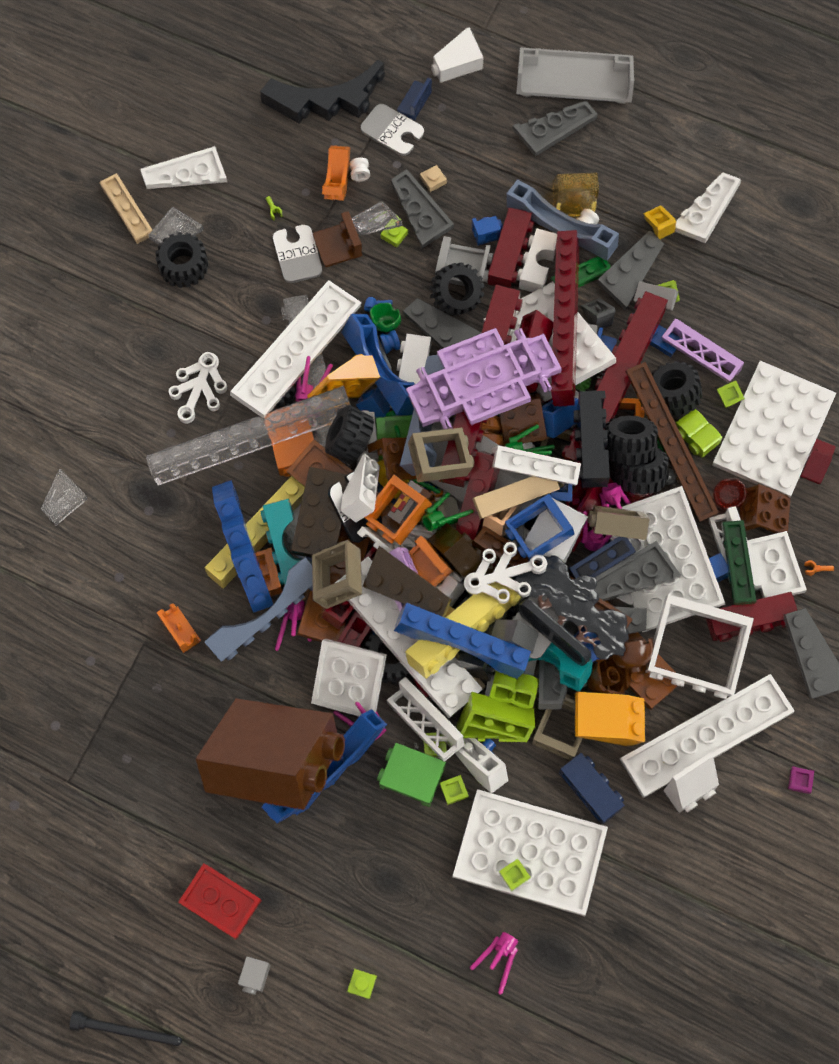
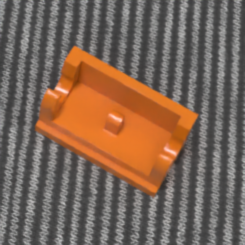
[255,547,282,596]
[157,604,201,653]

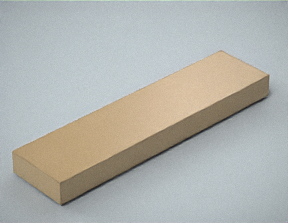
[100,173,154,244]
[473,476,560,519]

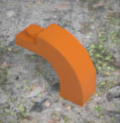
[322,146,350,200]

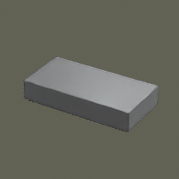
[634,281,679,311]

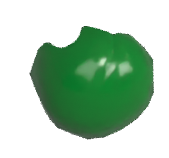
[370,303,401,333]

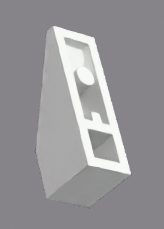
[446,738,508,794]

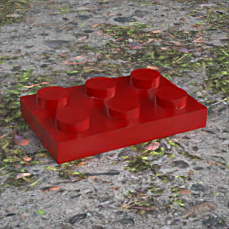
[178,863,262,940]

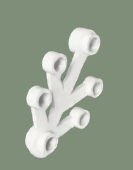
[169,352,227,424]
[464,542,547,604]

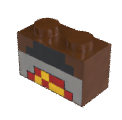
[387,480,435,525]

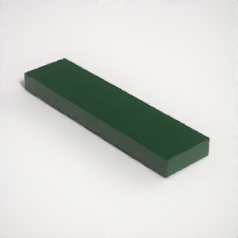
[721,520,756,605]

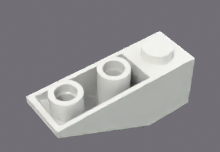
[340,454,380,522]

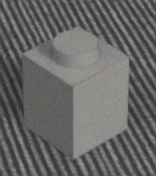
[238,956,271,995]

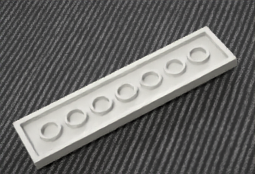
[230,280,361,419]
[335,557,482,718]
[620,674,795,798]

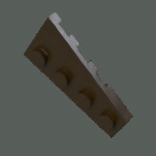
[362,546,452,617]

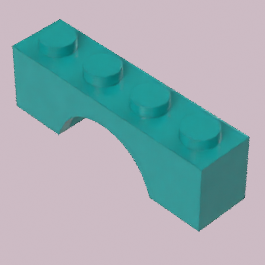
[260,498,301,585]
[528,643,592,692]

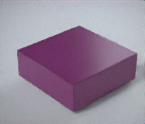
[788,766,814,794]

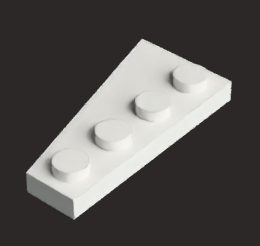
[140,146,227,189]
[675,173,741,243]

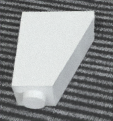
[431,28,483,83]

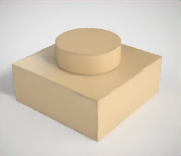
[420,165,447,192]

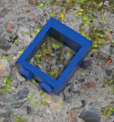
[505,494,575,561]

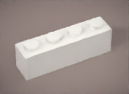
[390,334,431,408]

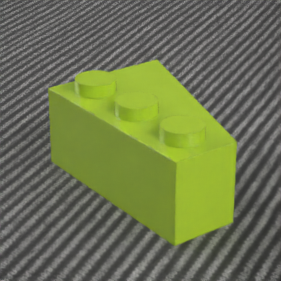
[457,692,535,742]

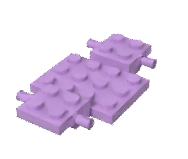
[406,328,561,430]

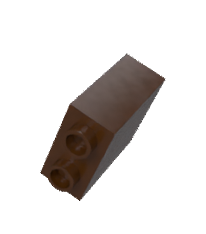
[196,698,345,810]

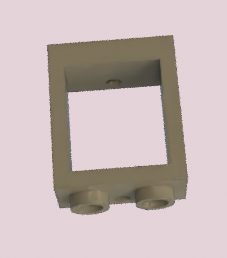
[408,427,474,482]
[587,505,650,540]
[312,540,362,609]
[532,694,582,761]

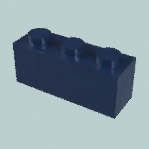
[570,537,637,578]
[559,753,625,825]

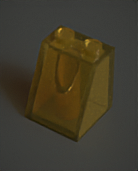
[553,173,599,216]

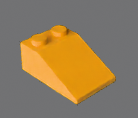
[307,354,380,399]
[575,692,645,747]

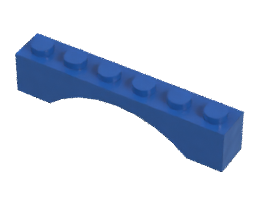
[341,314,415,415]
[394,603,531,679]

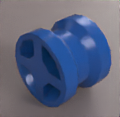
[379,330,401,354]

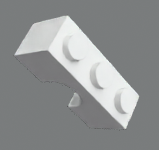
[517,229,557,292]

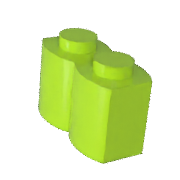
[676,409,722,458]
[489,671,539,708]

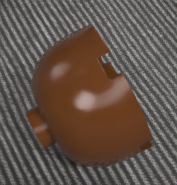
[611,638,654,673]
[586,656,629,695]

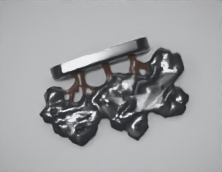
[515,555,629,666]

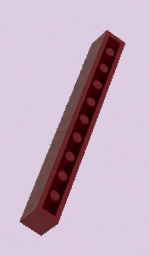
[551,230,579,407]
[439,285,523,488]
[562,291,668,463]

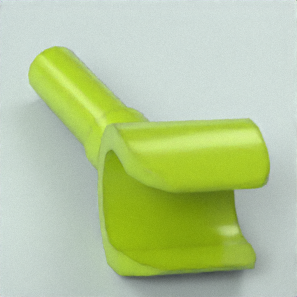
[266,196,282,220]

